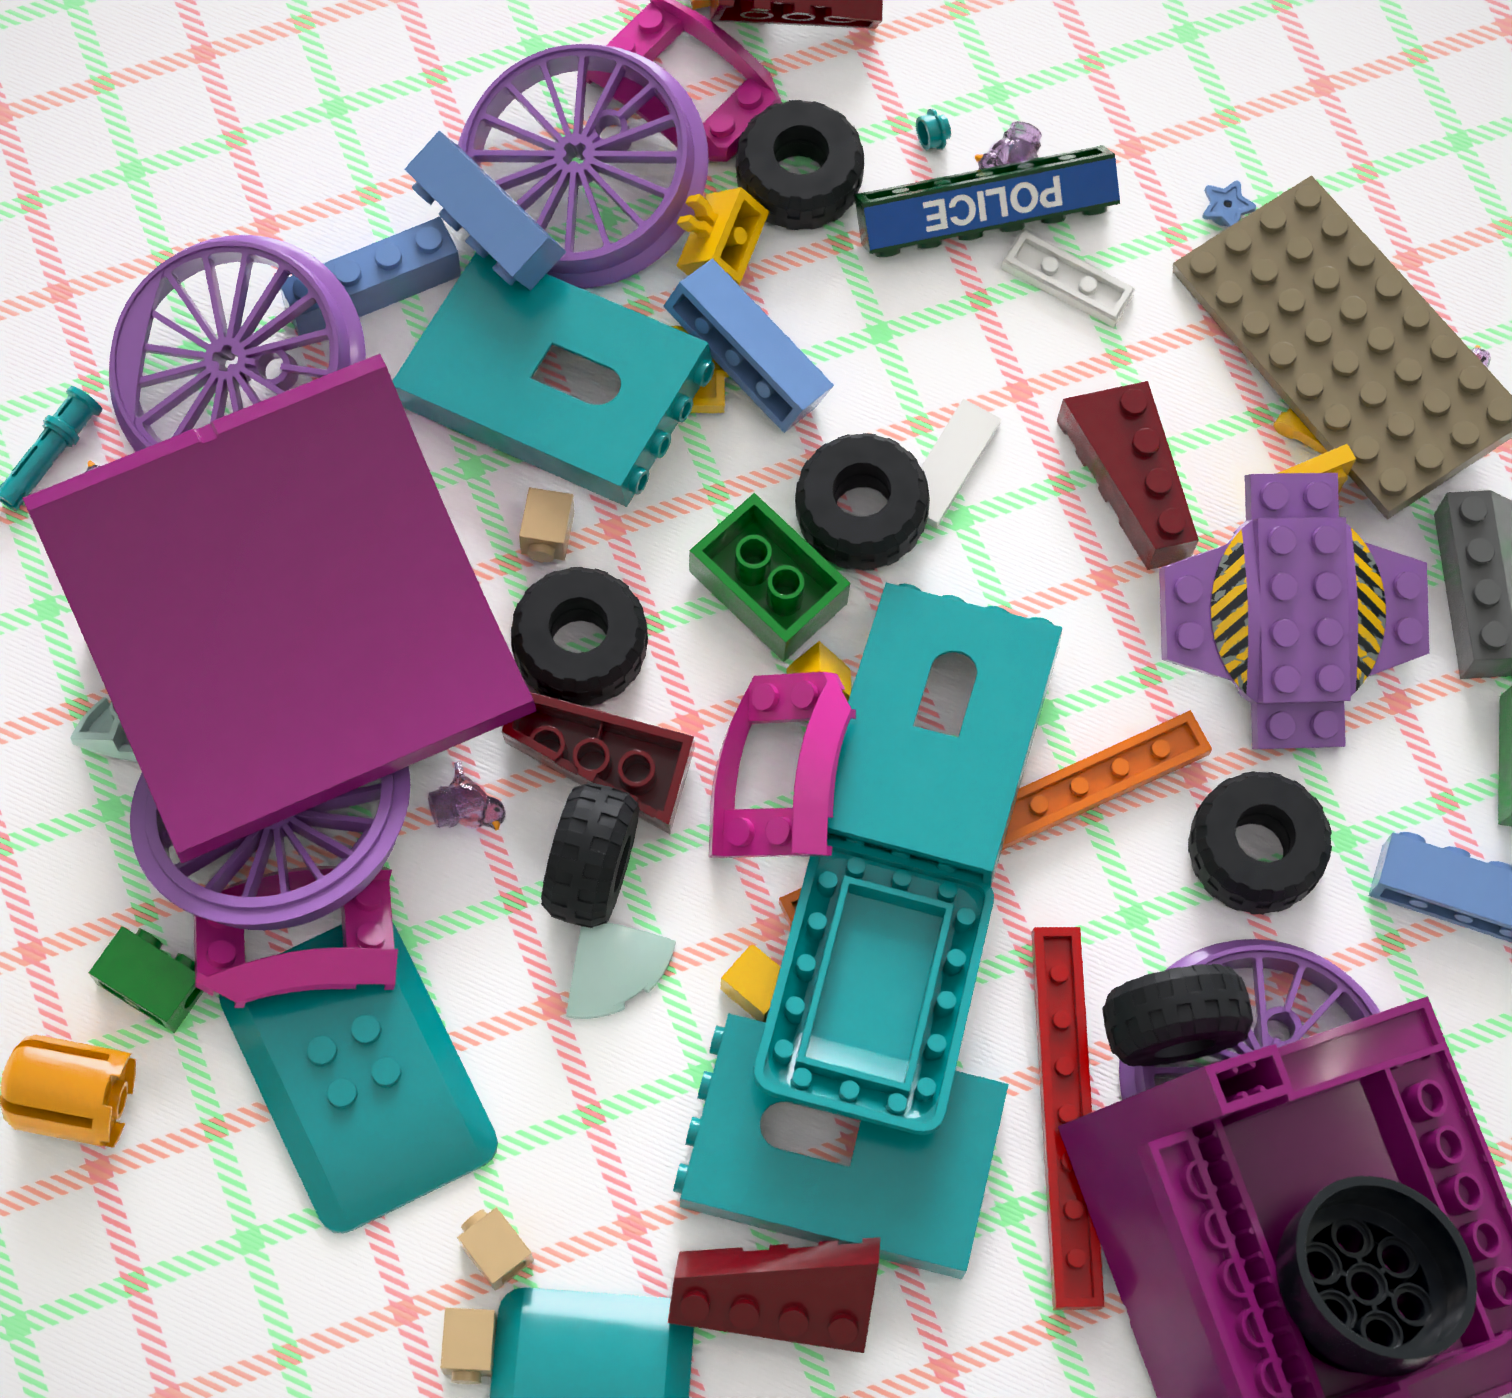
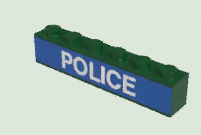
[854,145,1120,257]

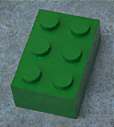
[689,493,851,662]

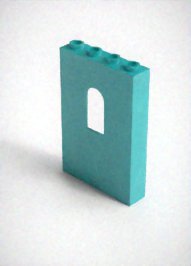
[392,252,715,507]
[827,582,1063,886]
[673,1013,1009,1280]

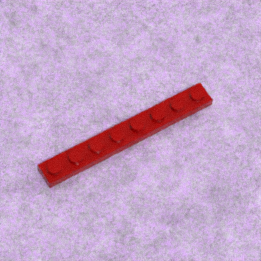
[1031,927,1105,1310]

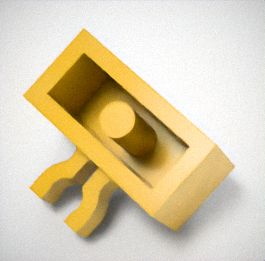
[676,187,769,285]

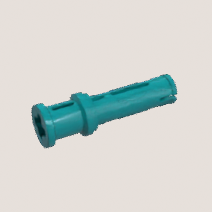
[0,386,103,511]

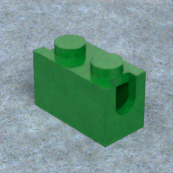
[88,926,204,1033]

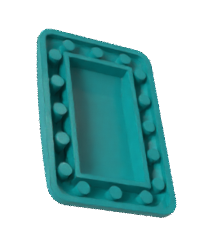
[753,838,994,1135]
[219,923,498,1234]
[489,1287,694,1398]

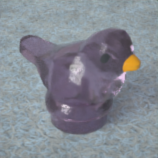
[974,121,1042,170]
[427,761,506,831]

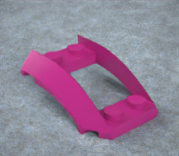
[586,0,782,162]
[708,672,856,858]
[193,866,398,1008]

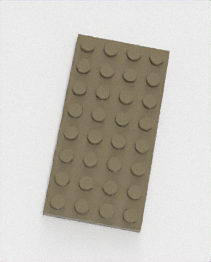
[1172,175,1512,520]

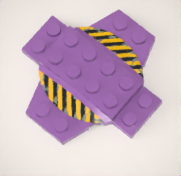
[1159,473,1430,749]

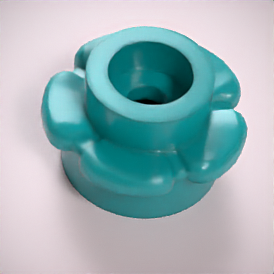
[915,108,951,150]

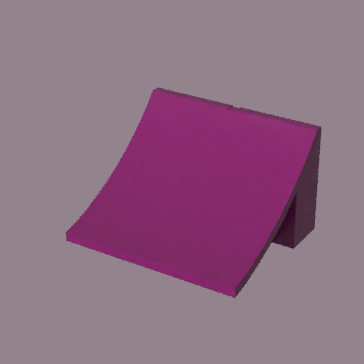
[23,353,537,864]
[1058,996,1512,1398]

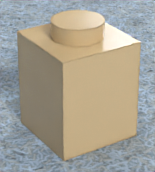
[519,487,575,562]
[457,1207,534,1291]
[440,1307,497,1385]

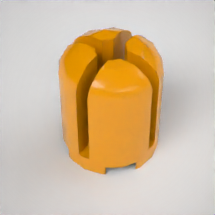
[0,1035,136,1148]

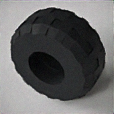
[735,100,865,231]
[795,433,930,571]
[511,567,648,706]
[1188,771,1332,915]
[541,782,640,928]
[1102,964,1254,1067]

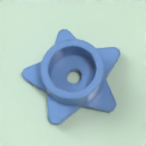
[1202,180,1256,227]

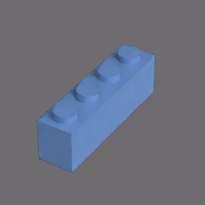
[404,130,566,291]
[280,216,461,336]
[663,258,834,433]
[1368,832,1512,943]

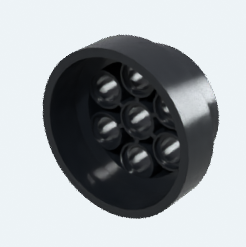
[1276,1176,1477,1377]

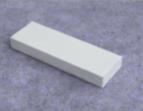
[1000,229,1136,328]
[921,398,1002,529]

